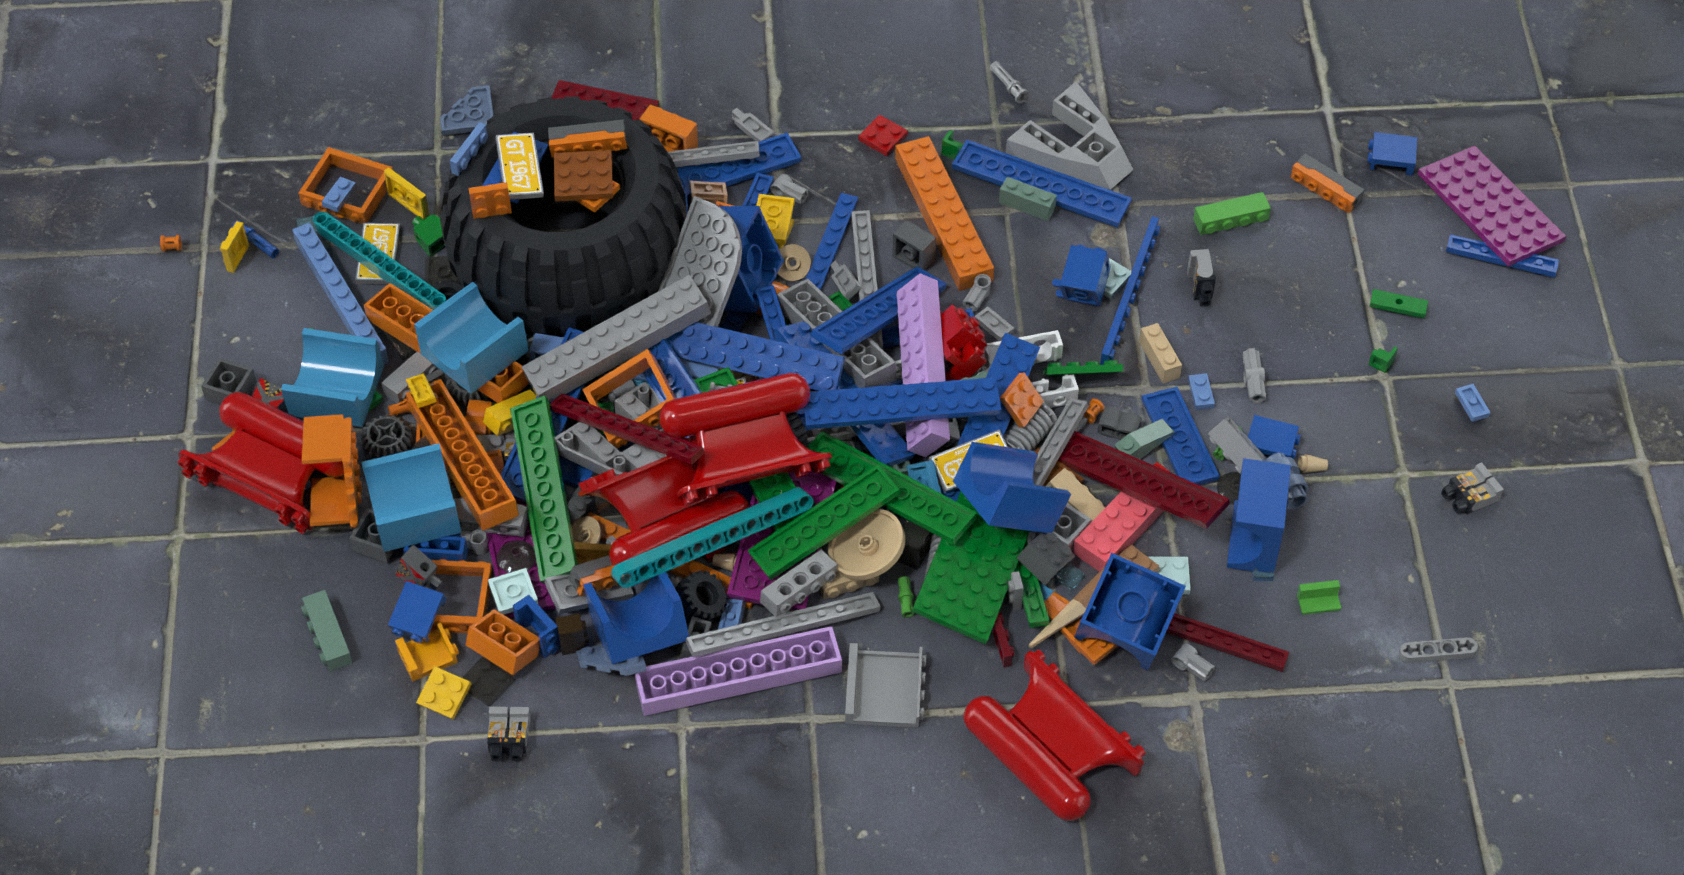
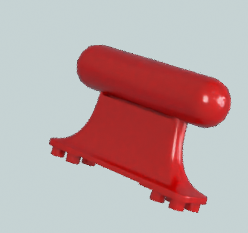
[659,373,832,505]
[177,392,344,534]
[578,435,749,568]
[963,649,1146,821]

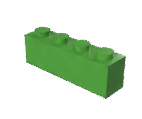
[1193,192,1271,235]

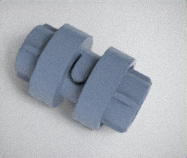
[1265,453,1309,510]

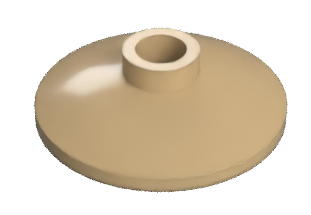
[778,244,811,281]
[571,516,601,544]

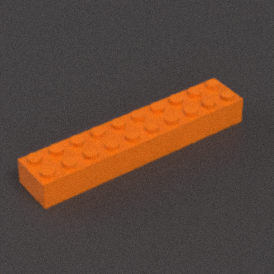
[895,136,994,291]
[364,283,529,403]
[405,379,519,531]

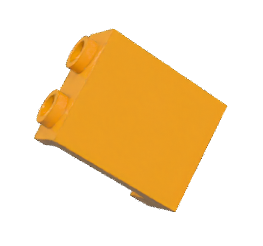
[395,623,459,682]

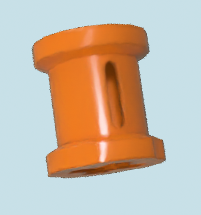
[160,235,182,252]
[1083,399,1105,424]

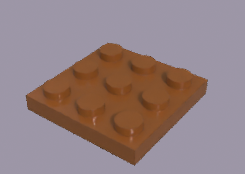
[554,150,613,201]

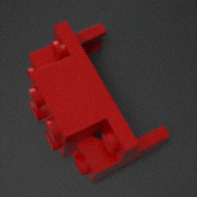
[940,304,987,381]

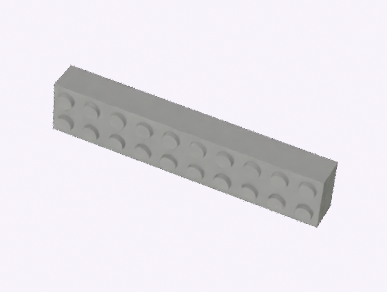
[522,275,711,403]

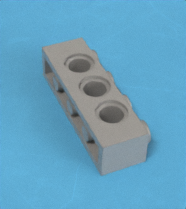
[760,550,837,617]

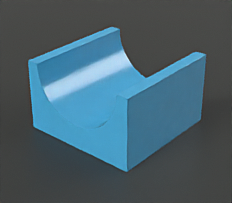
[414,282,529,394]
[281,328,384,427]
[361,443,462,552]

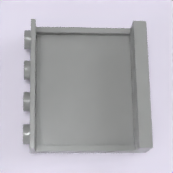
[845,643,926,728]

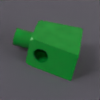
[412,214,446,258]

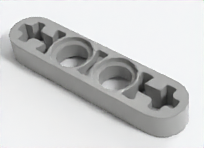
[1399,637,1478,663]

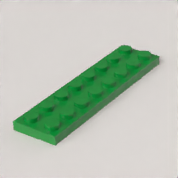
[748,465,901,580]

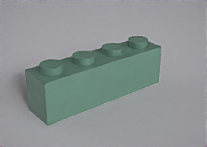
[301,590,352,671]

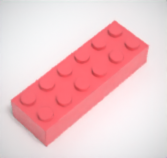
[1073,491,1165,572]

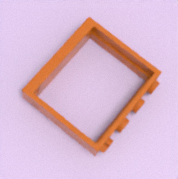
[298,147,393,224]
[582,349,677,449]
[430,559,493,634]

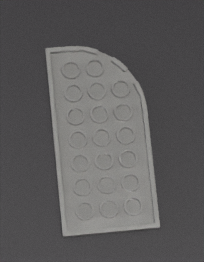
[658,196,742,327]

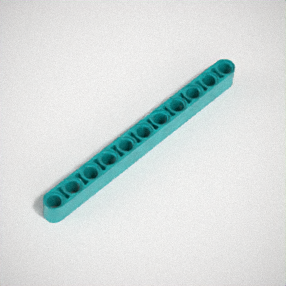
[313,211,447,310]
[611,487,813,588]

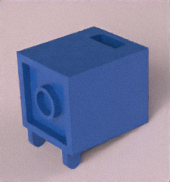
[1052,245,1111,306]

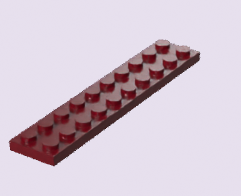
[1058,431,1230,529]

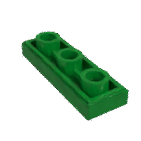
[1369,289,1428,318]

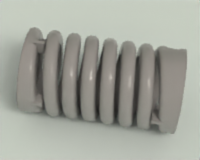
[1003,403,1057,451]

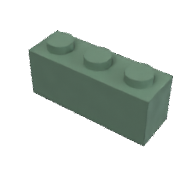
[999,177,1057,221]

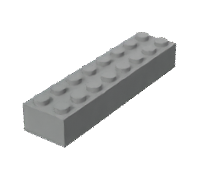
[777,279,896,388]

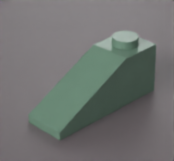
[1115,419,1174,459]

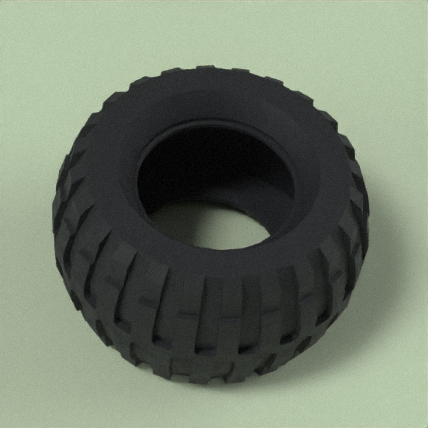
[440,97,687,337]

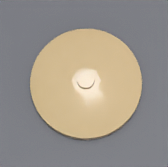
[828,508,905,580]

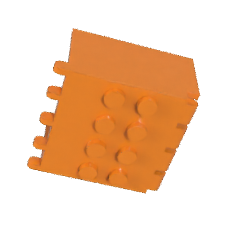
[302,414,362,528]

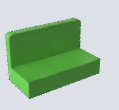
[1297,580,1341,615]

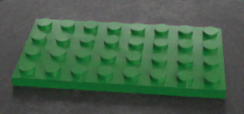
[912,491,1029,644]

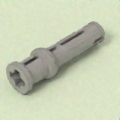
[990,61,1030,103]

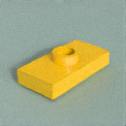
[406,373,437,408]

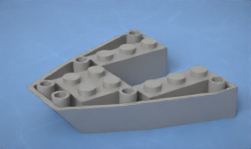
[1006,82,1133,190]
[554,382,668,476]

